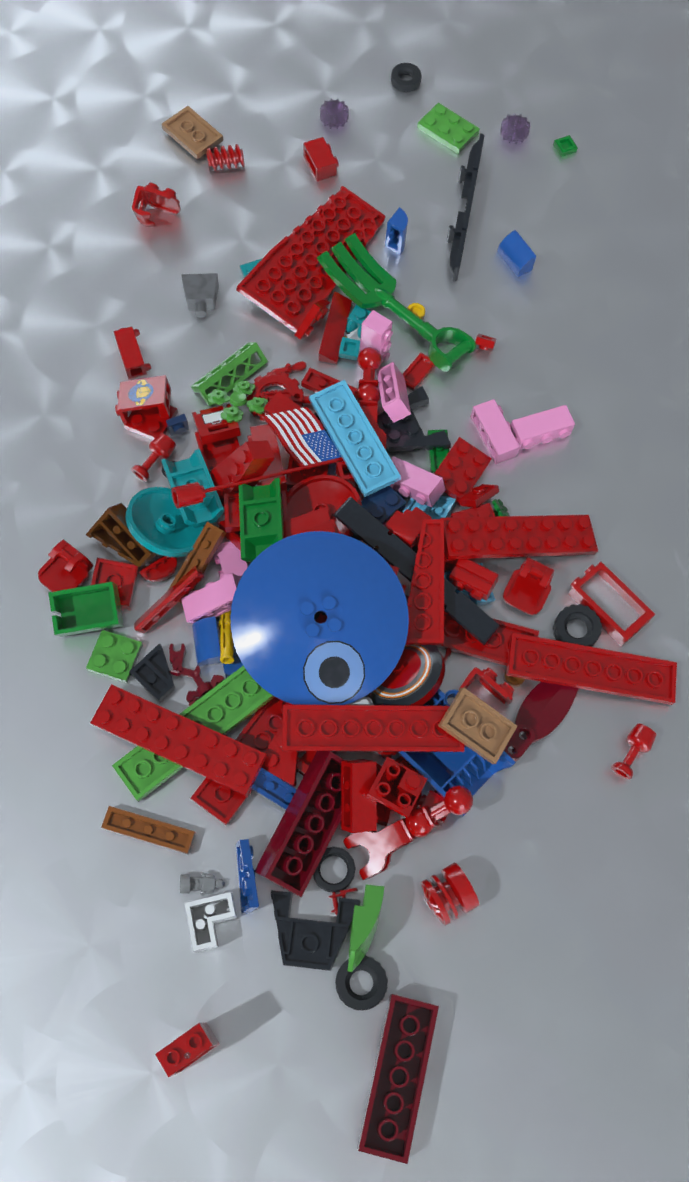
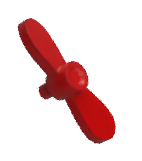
[271,361,307,375]

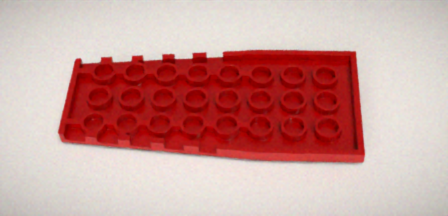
[236,186,386,333]

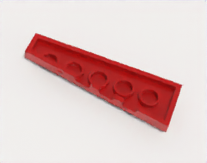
[405,519,444,645]

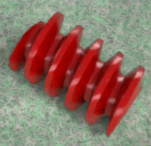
[206,144,245,172]

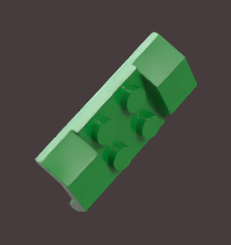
[239,478,284,563]

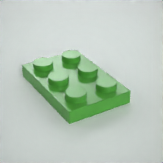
[417,103,480,154]

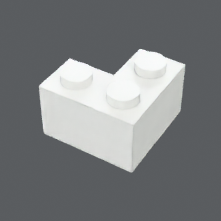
[184,892,237,953]

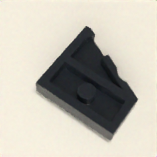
[129,644,175,703]

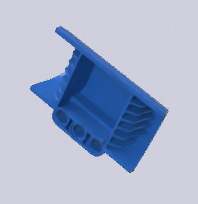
[398,689,516,817]

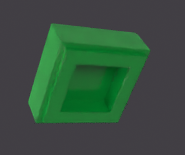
[553,135,578,157]

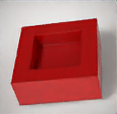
[475,334,497,350]

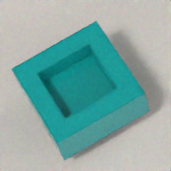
[338,337,360,361]

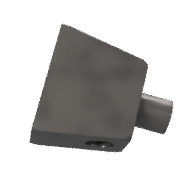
[181,273,219,318]

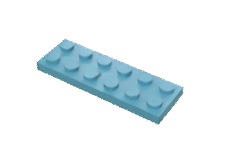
[309,380,401,497]

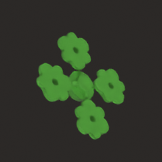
[207,381,268,423]

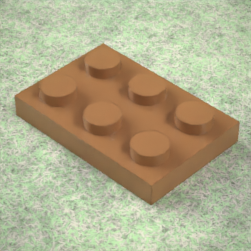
[162,106,223,159]
[438,687,517,764]

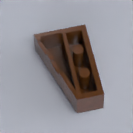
[86,503,157,567]

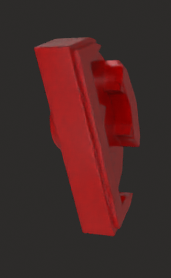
[139,556,177,582]

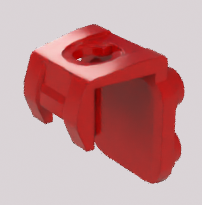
[132,182,181,227]
[38,539,93,592]
[503,557,554,615]
[459,667,515,704]

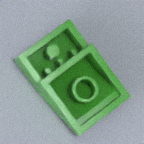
[347,885,385,972]

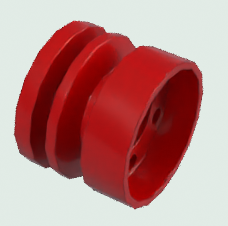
[420,862,479,926]

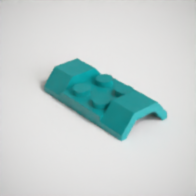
[161,449,224,528]

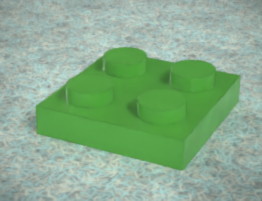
[86,630,143,683]

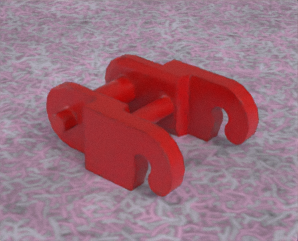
[329,888,358,915]

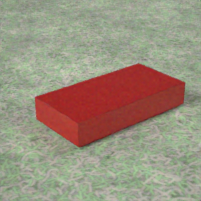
[402,352,435,391]

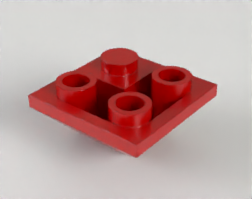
[367,757,427,818]

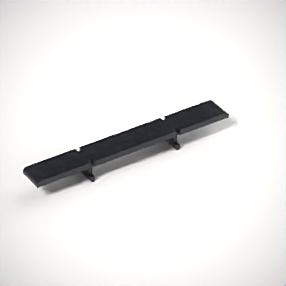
[447,133,485,282]
[333,497,500,645]

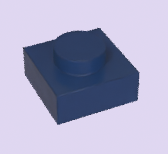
[166,414,189,436]

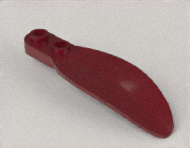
[504,682,579,762]

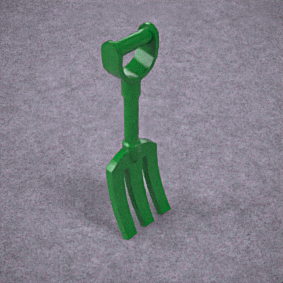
[317,233,476,372]

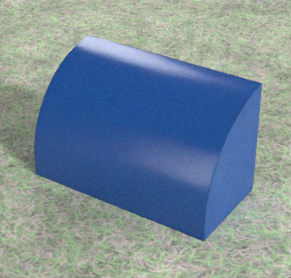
[385,207,408,255]
[497,230,536,277]
[192,616,221,666]

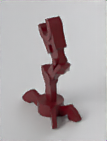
[169,644,224,706]

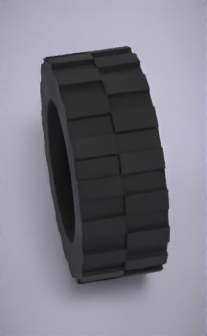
[553,604,602,647]
[335,955,388,1011]

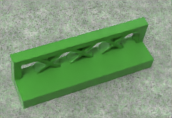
[190,342,268,406]

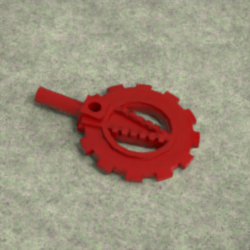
[246,372,311,423]

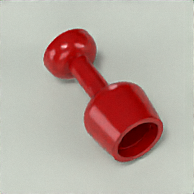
[131,433,176,482]
[611,724,656,779]

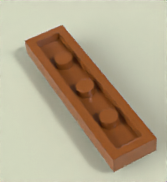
[168,522,226,604]
[101,806,195,855]

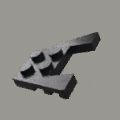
[377,386,451,452]
[271,890,361,971]

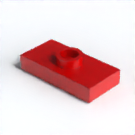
[459,484,499,508]

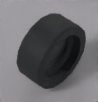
[313,847,356,893]

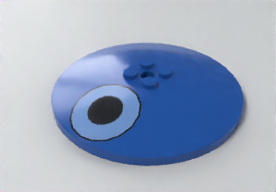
[230,531,409,705]

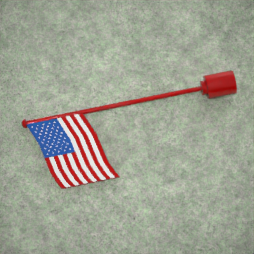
[171,407,344,508]

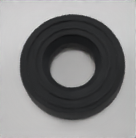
[391,63,422,92]

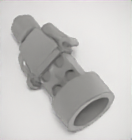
[180,872,225,896]

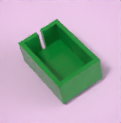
[48,582,124,637]

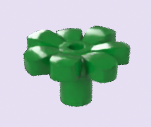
[492,499,510,517]

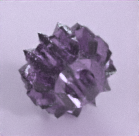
[320,98,349,129]
[500,113,530,144]

